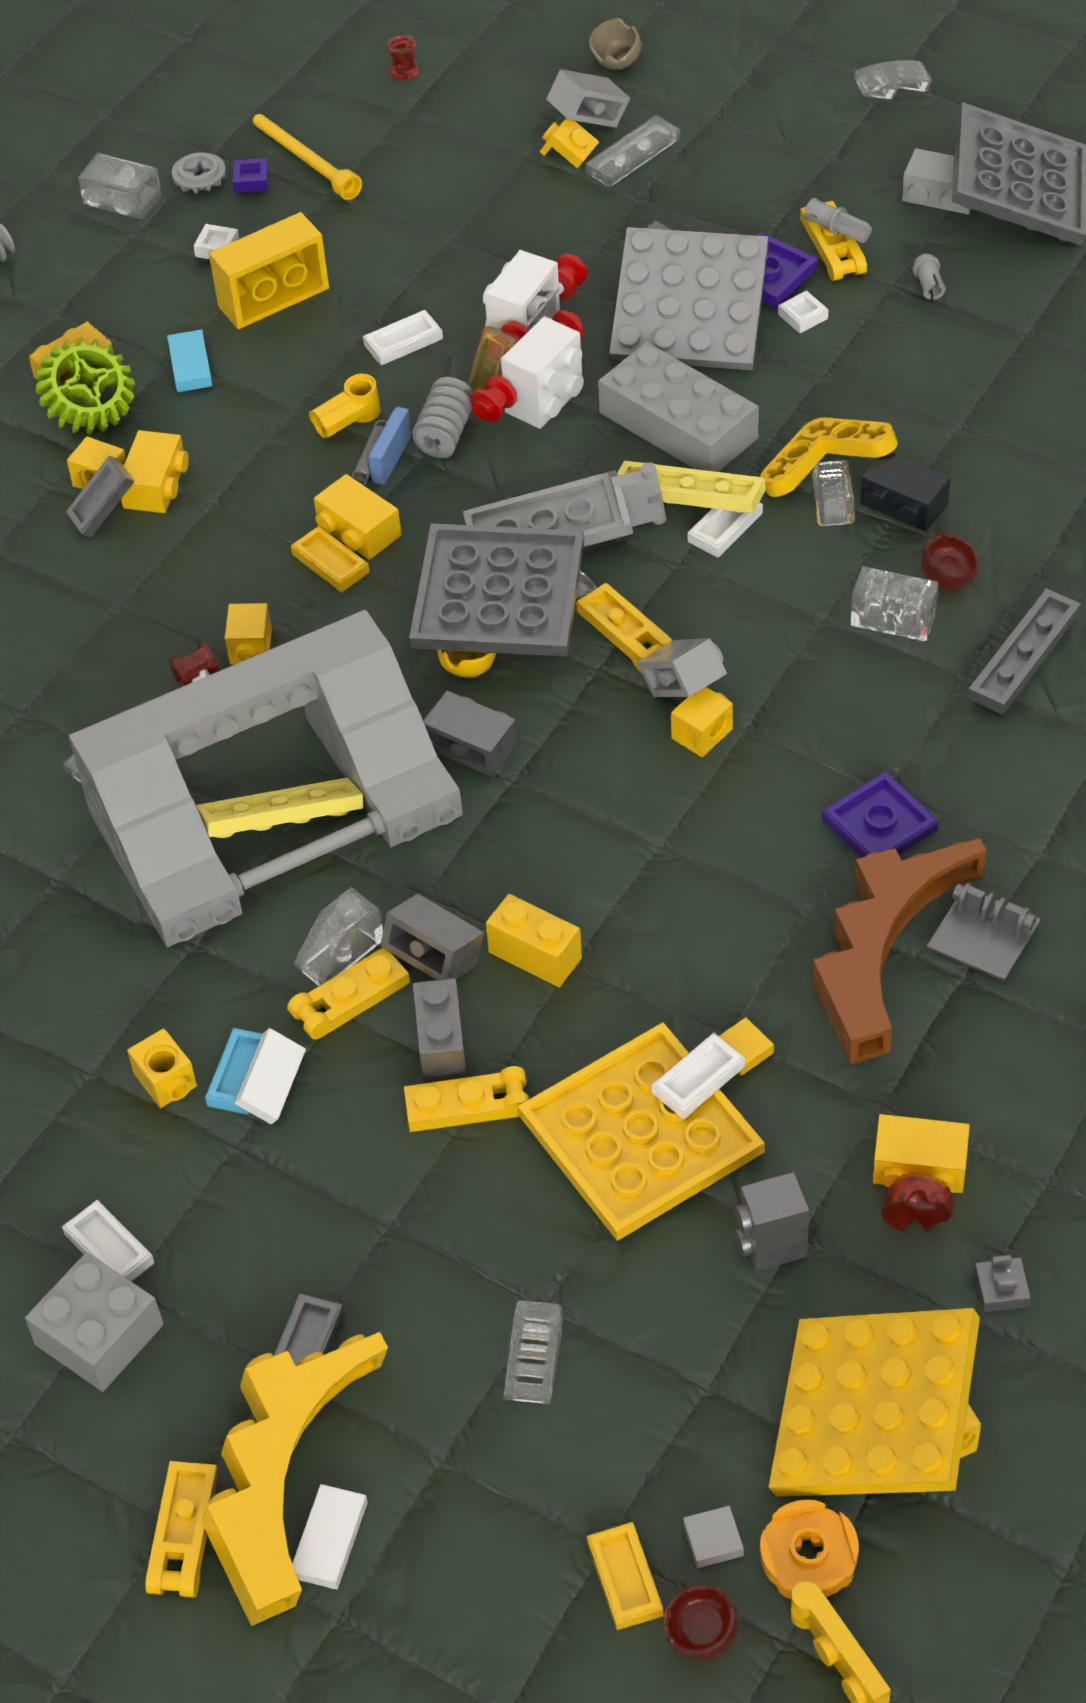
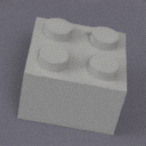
[25,1252,164,1392]

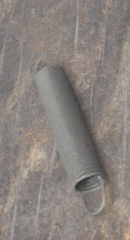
[352,420,387,486]

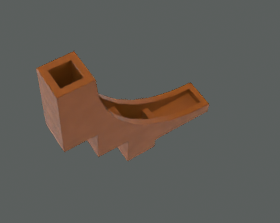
[812,838,986,1065]

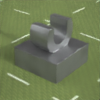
[974,1255,1031,1313]

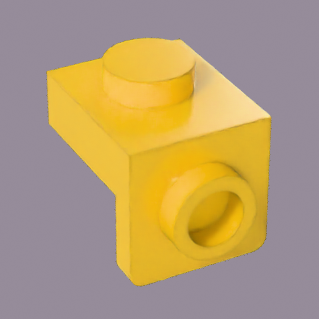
[539,118,599,169]

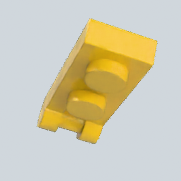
[800,200,867,281]
[576,583,672,673]
[287,948,410,1040]
[404,1066,529,1132]
[146,1461,219,1598]
[791,1581,891,1703]

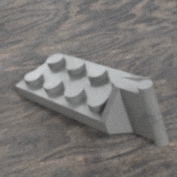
[463,462,667,547]

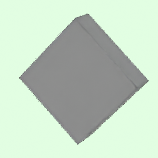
[683,1505,744,1569]

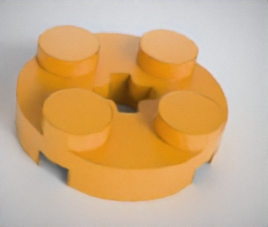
[760,1500,859,1599]

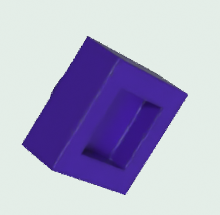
[233,158,269,193]

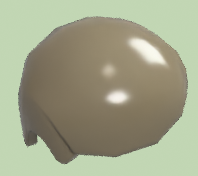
[589,18,642,70]

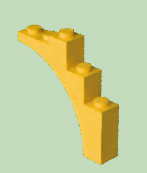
[202,1332,388,1626]

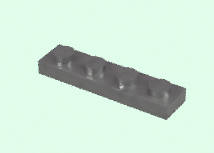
[968,588,1081,715]

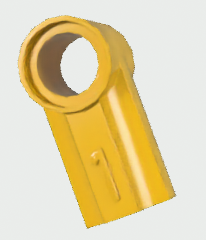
[309,374,381,439]

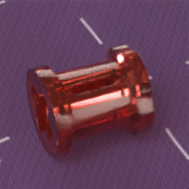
[387,35,419,80]
[168,642,219,688]

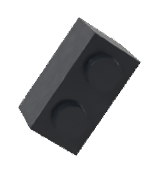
[860,452,951,532]

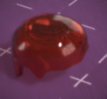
[920,533,979,591]
[881,1172,956,1232]
[664,1585,739,1662]

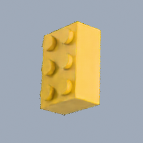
[209,212,329,330]

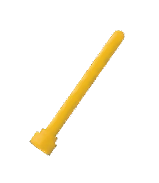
[253,114,362,200]

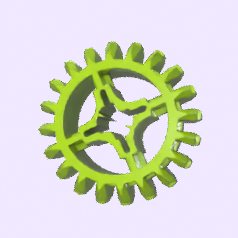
[35,337,135,435]

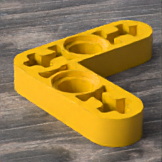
[760,417,898,497]

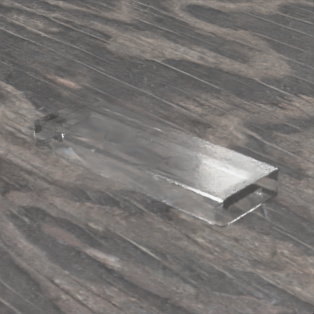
[585,115,680,187]

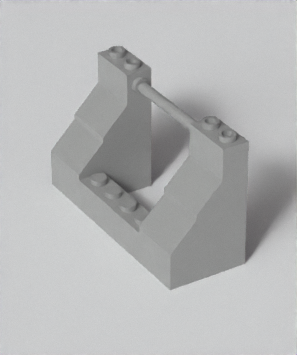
[68,609,463,948]

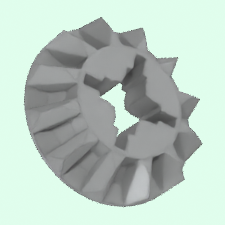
[172,152,226,194]

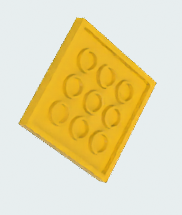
[518,1022,765,1241]
[769,1308,980,1497]

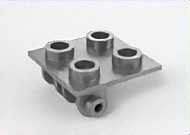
[927,882,1041,981]

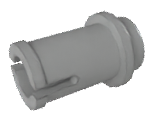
[912,254,946,300]

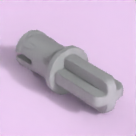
[804,198,872,243]

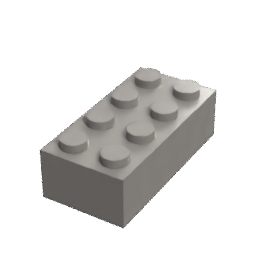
[598,342,759,472]

